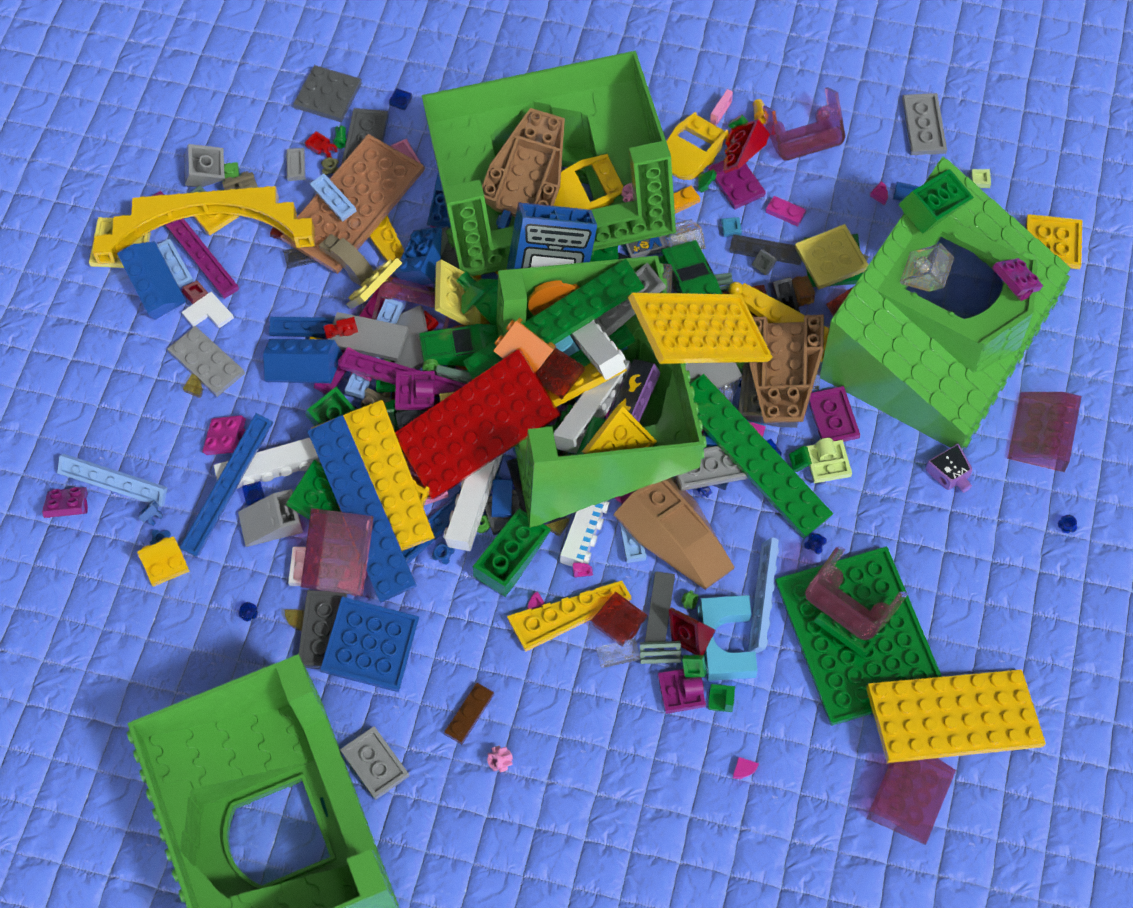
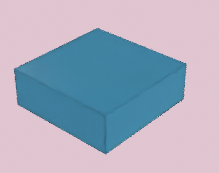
[721,217,742,237]

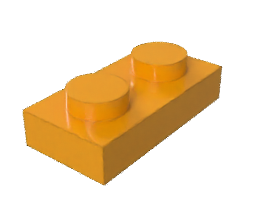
[674,185,700,214]

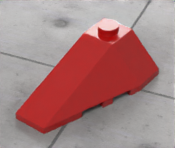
[723,119,770,173]

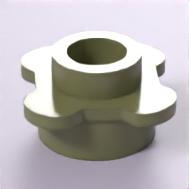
[321,157,339,175]

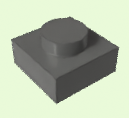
[752,249,777,275]

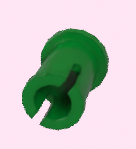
[333,125,347,149]

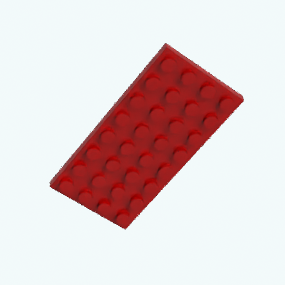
[395,349,561,499]

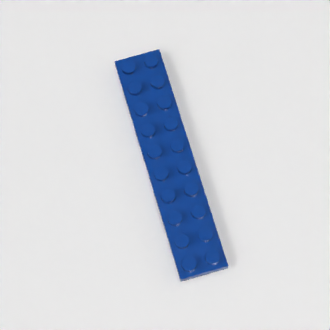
[307,415,417,603]

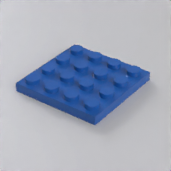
[320,596,419,693]

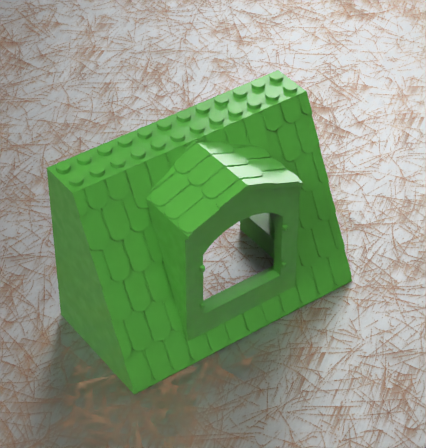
[422,50,676,276]
[820,156,1071,449]
[496,256,707,528]
[127,654,400,908]

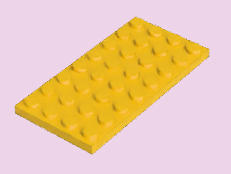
[628,293,773,364]
[311,400,435,567]
[866,670,1046,763]

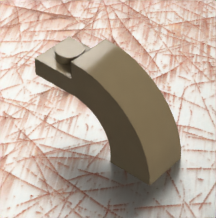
[319,234,374,286]

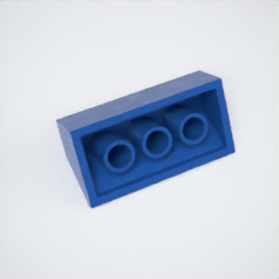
[117,241,187,320]
[263,339,343,384]

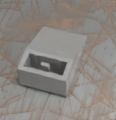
[238,489,303,547]

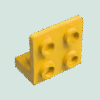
[137,536,190,587]

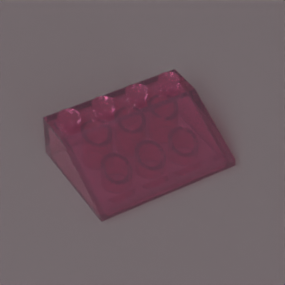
[1007,392,1082,472]
[300,508,374,596]
[867,758,956,845]

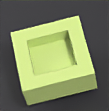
[971,169,991,188]

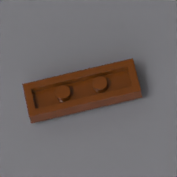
[444,683,494,745]

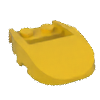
[666,112,729,180]
[554,154,624,210]

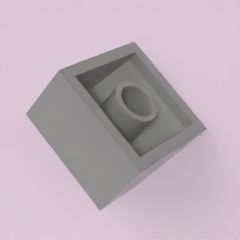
[184,144,224,187]

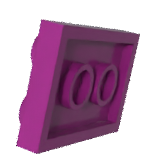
[708,160,766,210]
[809,386,860,442]

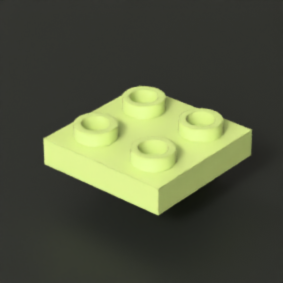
[806,438,852,483]

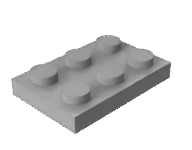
[340,726,409,800]

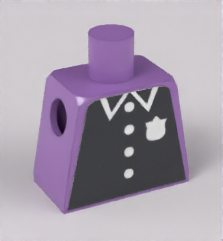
[925,444,972,493]

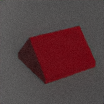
[669,607,716,655]

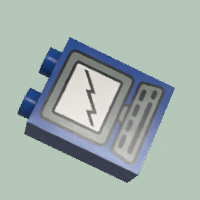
[507,202,597,270]

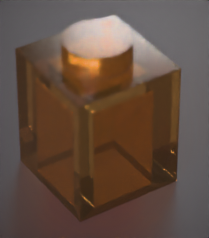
[792,275,815,307]

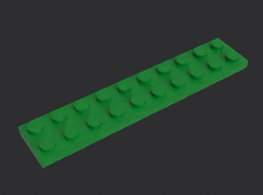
[463,259,645,379]
[690,374,833,539]

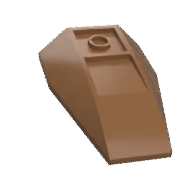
[482,108,565,217]
[749,315,824,423]
[614,477,735,590]

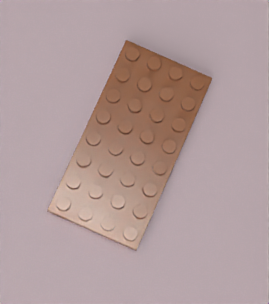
[281,134,425,274]

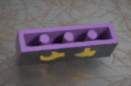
[606,359,660,422]

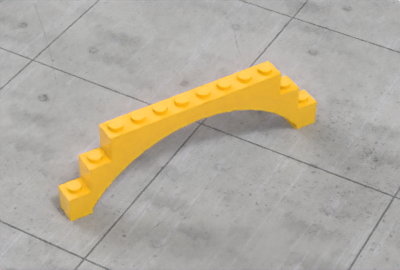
[93,186,315,264]

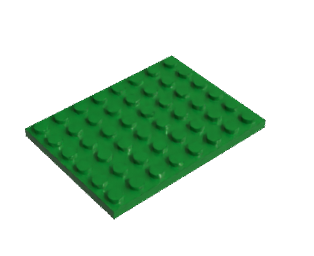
[775,546,942,726]

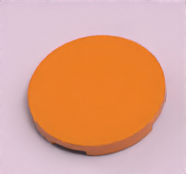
[528,280,580,316]

